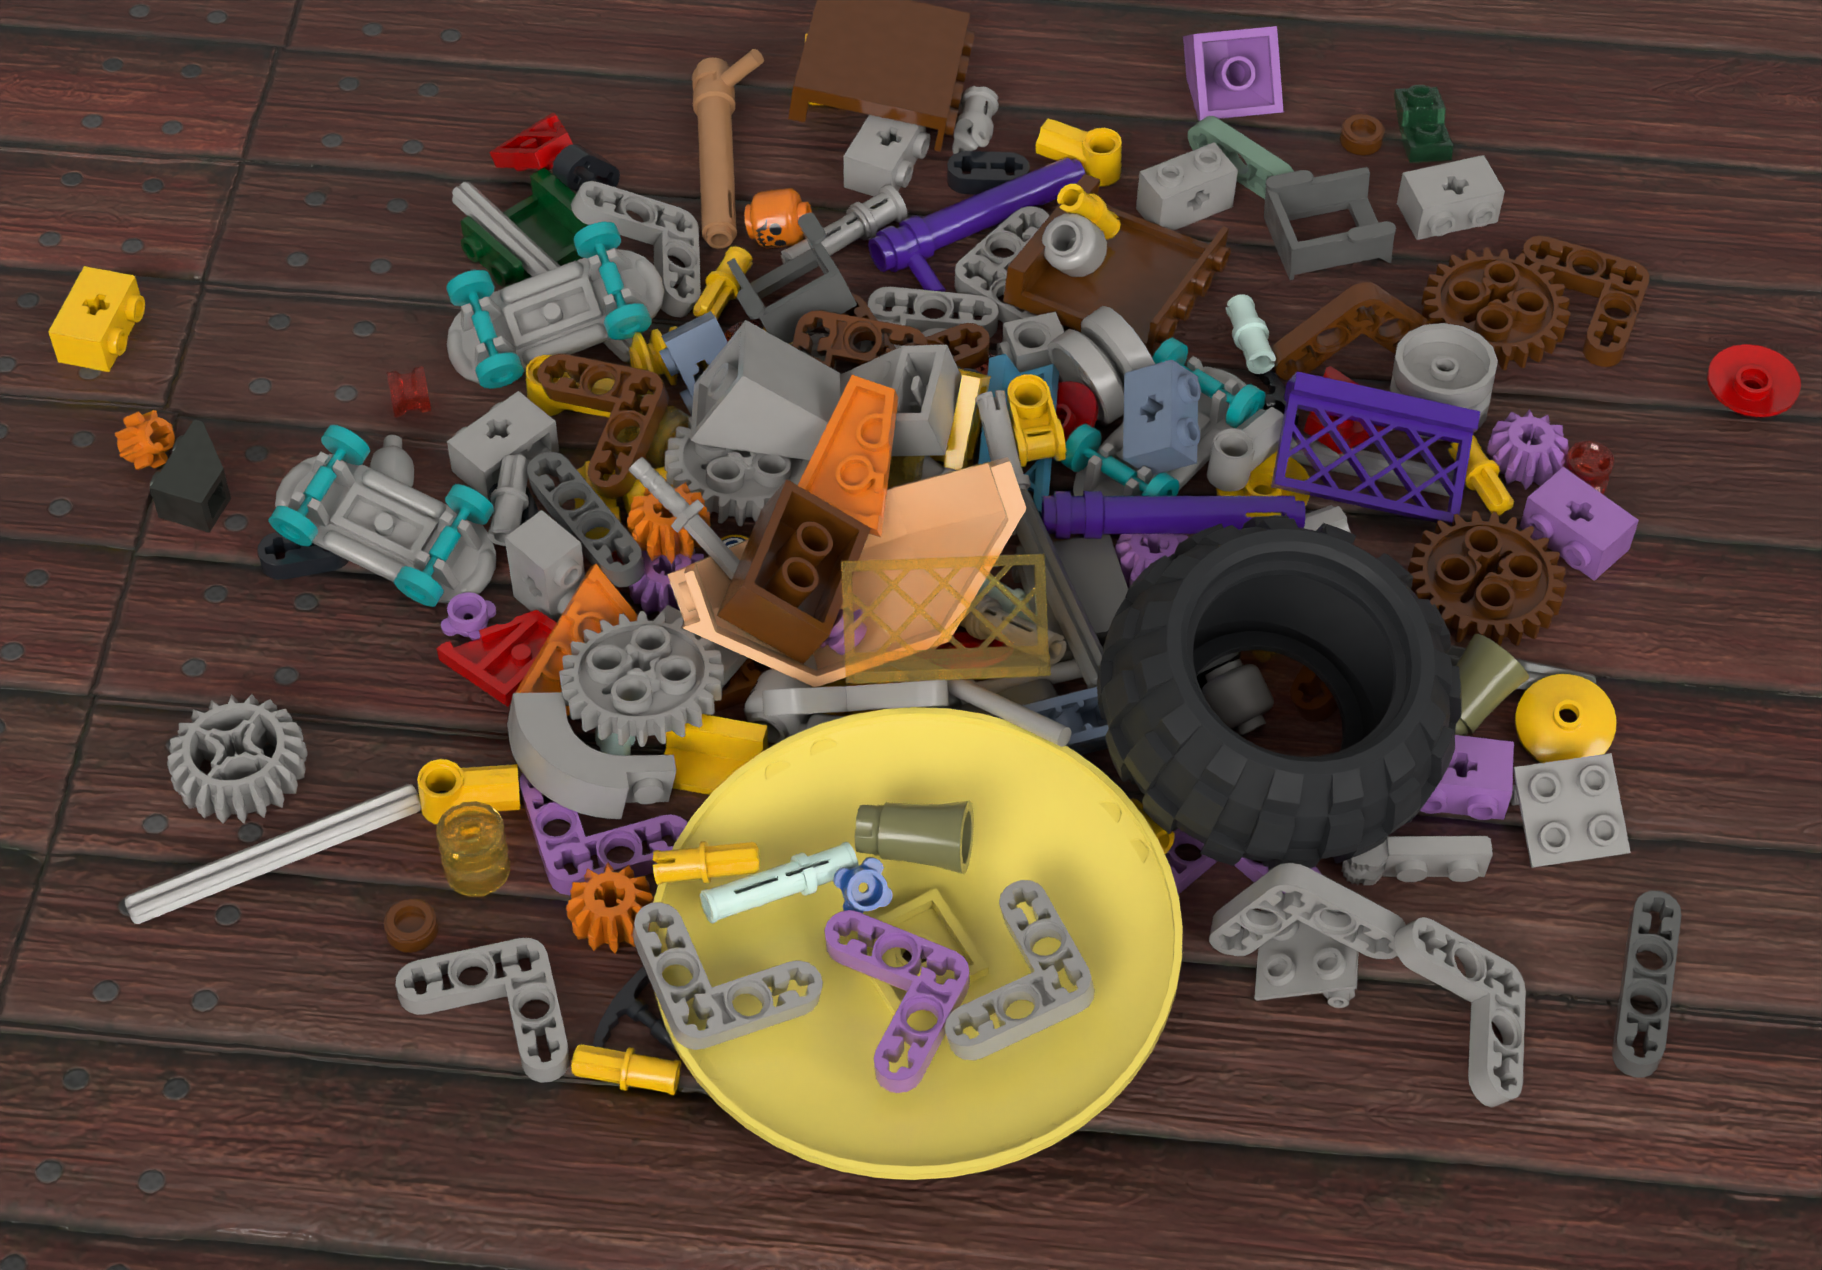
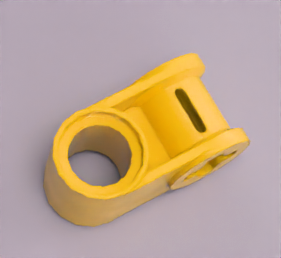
[1006,374,1066,467]

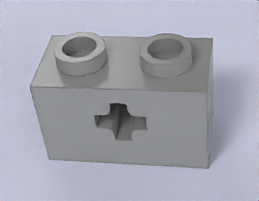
[844,115,931,197]
[1136,142,1238,231]
[1397,155,1505,240]
[447,391,559,499]
[505,510,585,622]

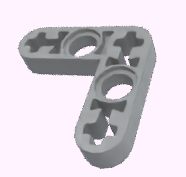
[571,181,701,318]
[954,206,1064,330]
[860,287,999,352]
[762,680,949,716]
[1209,863,1406,960]
[944,880,1095,1060]
[633,902,823,1050]
[1394,917,1526,1107]
[395,938,570,1083]

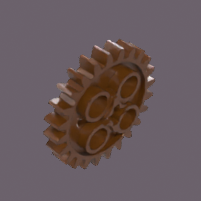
[1421,247,1571,370]
[1407,511,1567,646]

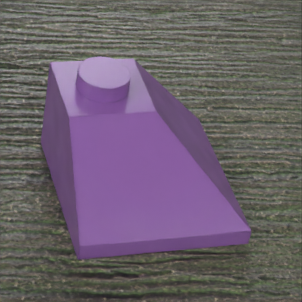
[1183,26,1284,121]

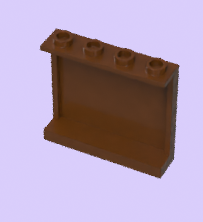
[788,0,975,152]
[1003,174,1231,357]

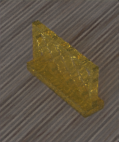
[841,554,1051,684]

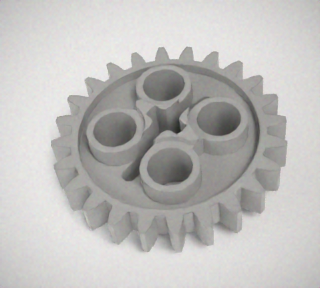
[665,417,810,526]
[559,611,724,747]

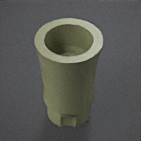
[1455,634,1529,736]
[855,801,974,874]

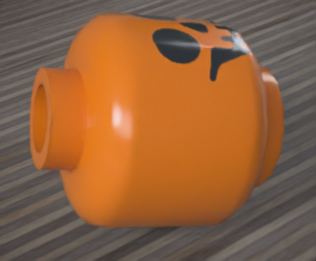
[744,188,812,249]

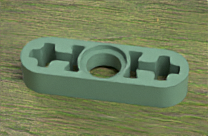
[1188,116,1294,199]

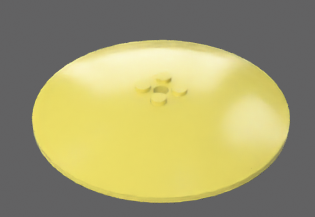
[649,707,1183,1180]

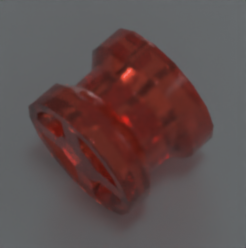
[387,366,431,417]
[1565,441,1615,494]

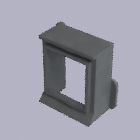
[1264,167,1396,280]
[727,213,857,344]

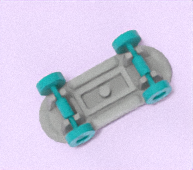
[446,222,664,389]
[1061,338,1266,496]
[268,425,496,607]

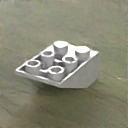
[840,345,962,456]

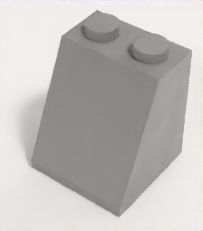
[690,320,842,460]

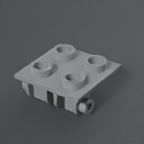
[1510,753,1631,868]
[1254,909,1359,1008]

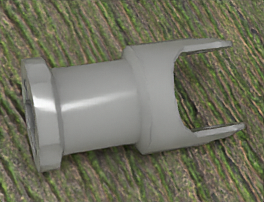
[952,86,999,154]

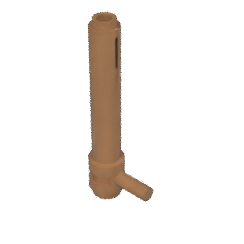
[692,49,764,249]

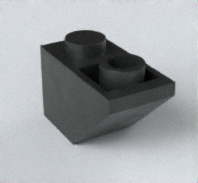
[150,419,231,533]

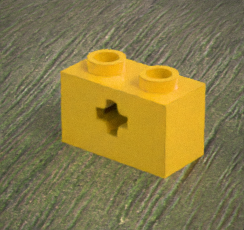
[48,266,145,372]

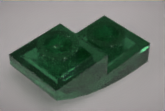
[1394,85,1454,163]

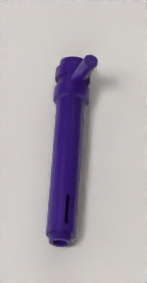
[868,158,1085,292]
[1041,491,1305,539]

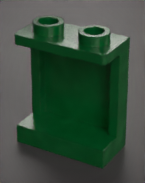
[460,167,588,287]

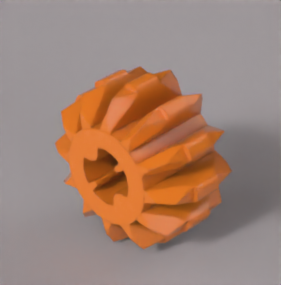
[627,480,711,564]
[566,862,654,954]

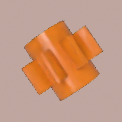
[115,410,175,470]

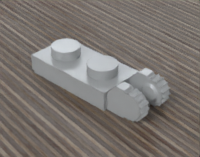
[1341,836,1493,885]

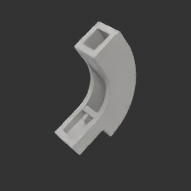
[507,692,676,819]

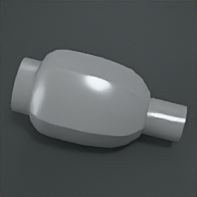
[369,435,414,487]

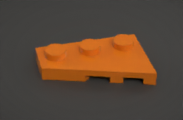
[798,375,898,538]
[515,564,638,716]

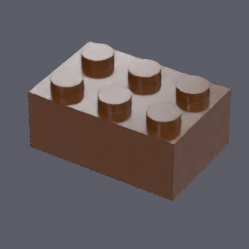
[717,479,871,664]

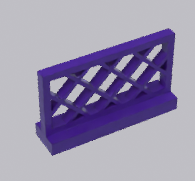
[1271,372,1481,526]

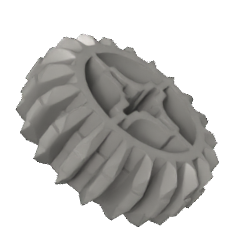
[167,694,307,824]

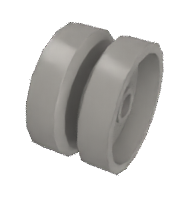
[1047,306,1155,427]
[1389,323,1498,441]

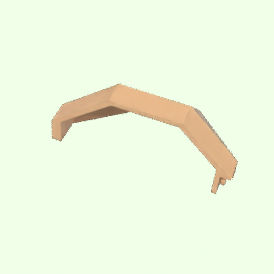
[667,457,1026,687]

